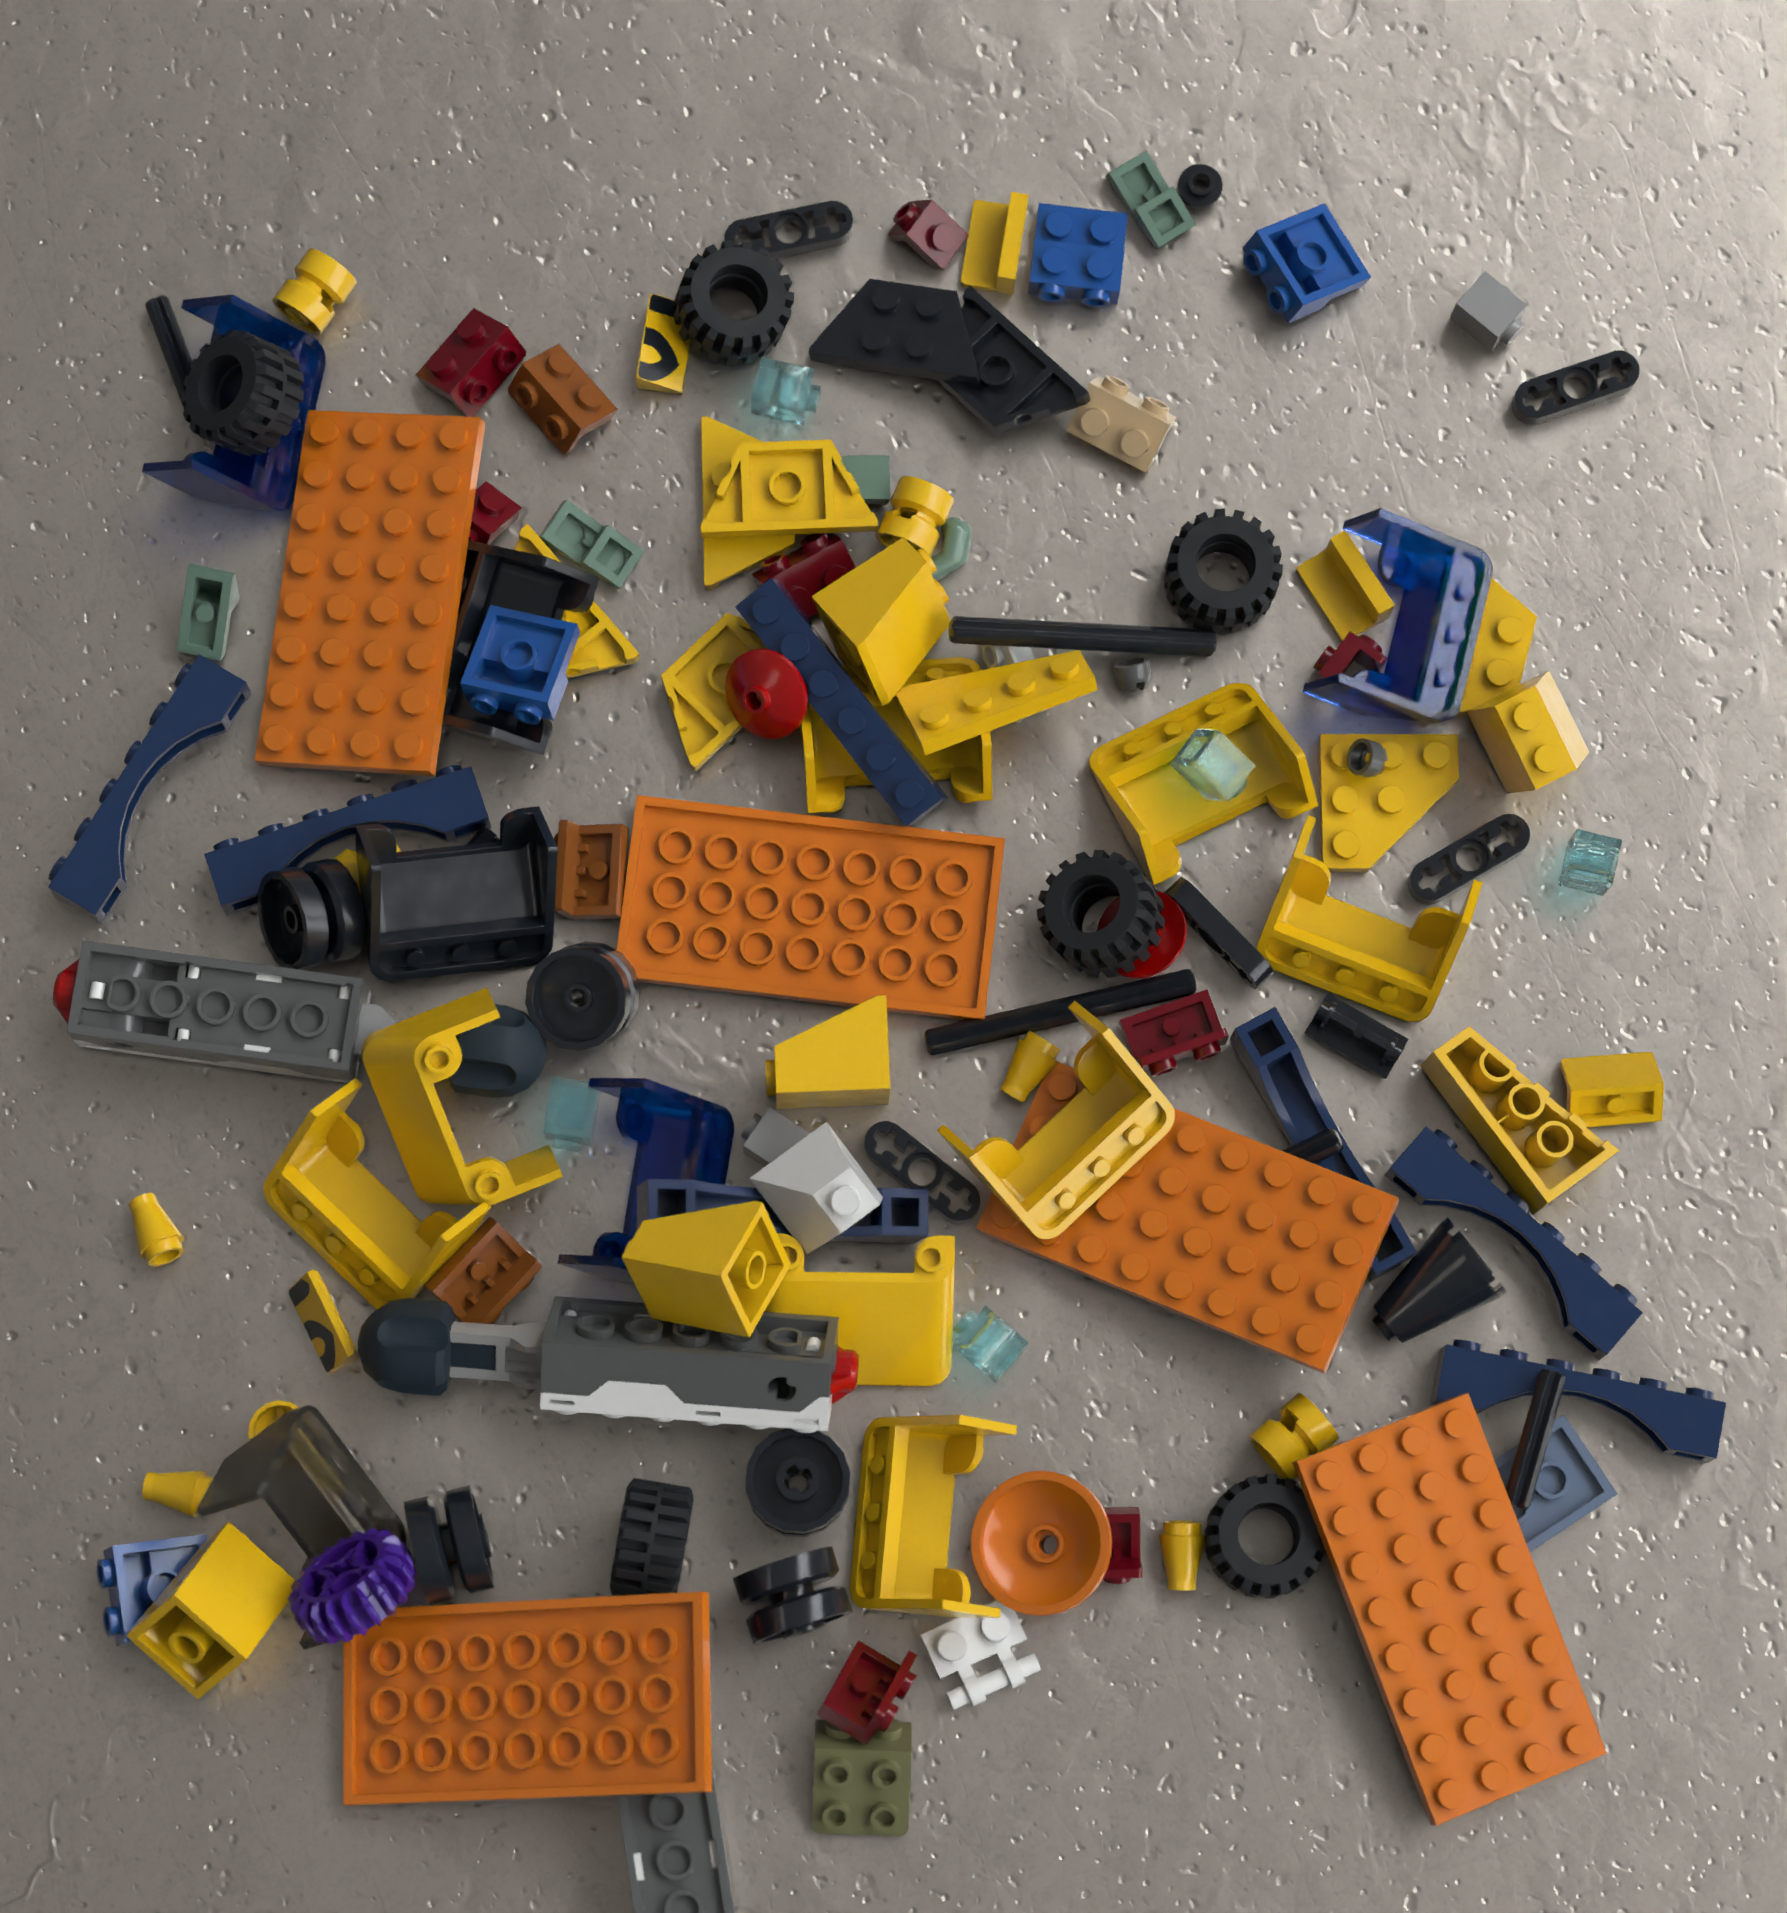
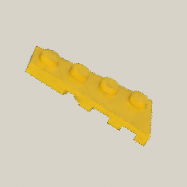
[895,650,1098,756]

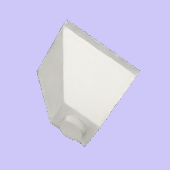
[749,1122,883,1255]

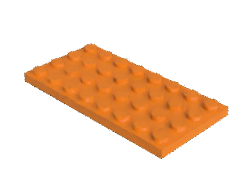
[254,410,485,776]
[617,795,1005,1020]
[976,1062,1399,1374]
[1292,1393,1607,1826]
[343,1591,712,1806]

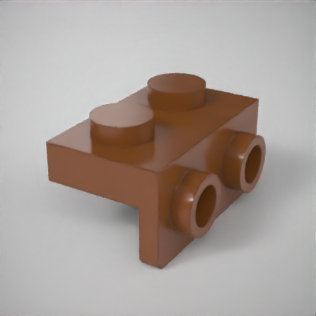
[507,344,618,455]
[554,820,629,920]
[425,1216,542,1324]

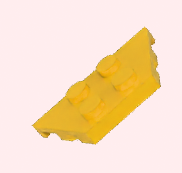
[701,417,795,590]
[700,439,878,538]
[514,523,640,678]
[1414,554,1537,724]
[661,613,768,772]

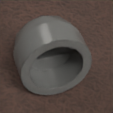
[1113,656,1151,693]
[1347,738,1388,777]

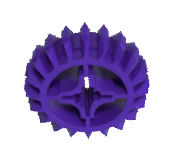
[288,1528,418,1645]

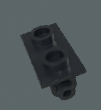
[1305,993,1409,1079]

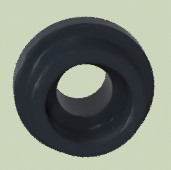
[1178,164,1223,209]

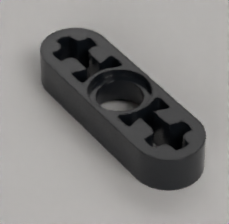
[724,201,853,260]
[1512,350,1640,425]
[1407,814,1530,905]
[1164,877,1274,990]
[864,1121,980,1224]

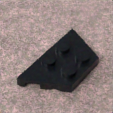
[808,279,981,386]
[937,286,1091,435]

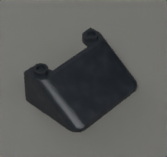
[442,541,599,755]
[355,806,558,981]

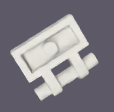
[920,1600,1041,1710]

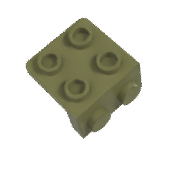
[812,1719,912,1836]

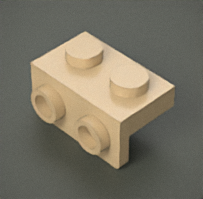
[1066,375,1177,473]

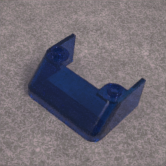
[142,294,326,511]
[1303,508,1493,723]
[557,1078,734,1283]

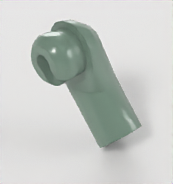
[931,517,972,581]

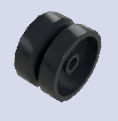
[257,858,366,970]
[525,941,640,1051]
[745,1428,850,1537]
[404,1485,495,1605]
[733,1547,853,1645]

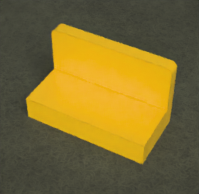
[961,192,1029,295]
[1296,530,1395,642]
[1561,1052,1664,1127]

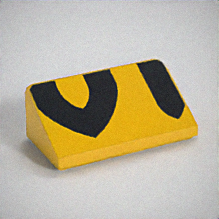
[636,294,691,395]
[289,1269,359,1373]

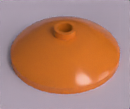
[971,1471,1112,1616]

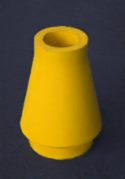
[999,1031,1061,1103]
[128,1193,184,1267]
[142,1470,217,1518]
[1159,1520,1206,1590]

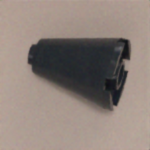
[1372,1218,1507,1343]

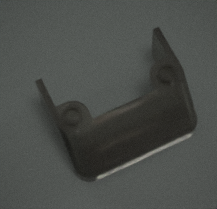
[196,1405,407,1650]

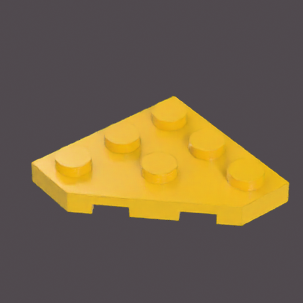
[1318,734,1459,873]

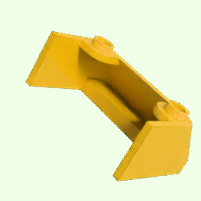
[1256,815,1483,1022]
[361,987,563,1205]
[937,1001,1175,1239]
[263,1078,491,1309]
[850,1414,1017,1618]

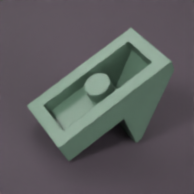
[176,563,240,661]

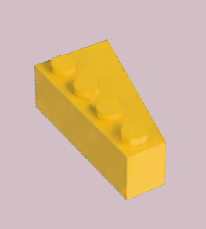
[1420,1026,1620,1215]

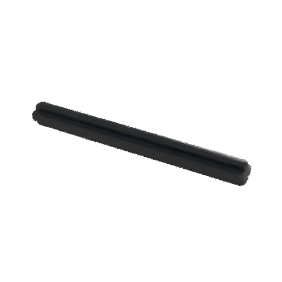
[948,616,1217,656]
[924,969,1197,1055]

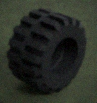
[674,240,794,367]
[182,329,304,456]
[1164,508,1283,634]
[1037,850,1165,978]
[1204,1474,1326,1599]
[610,1478,694,1596]

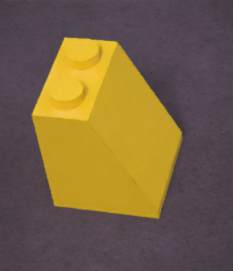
[811,537,951,707]
[1467,670,1589,794]
[765,995,890,1109]
[622,1201,791,1338]
[126,1521,295,1699]

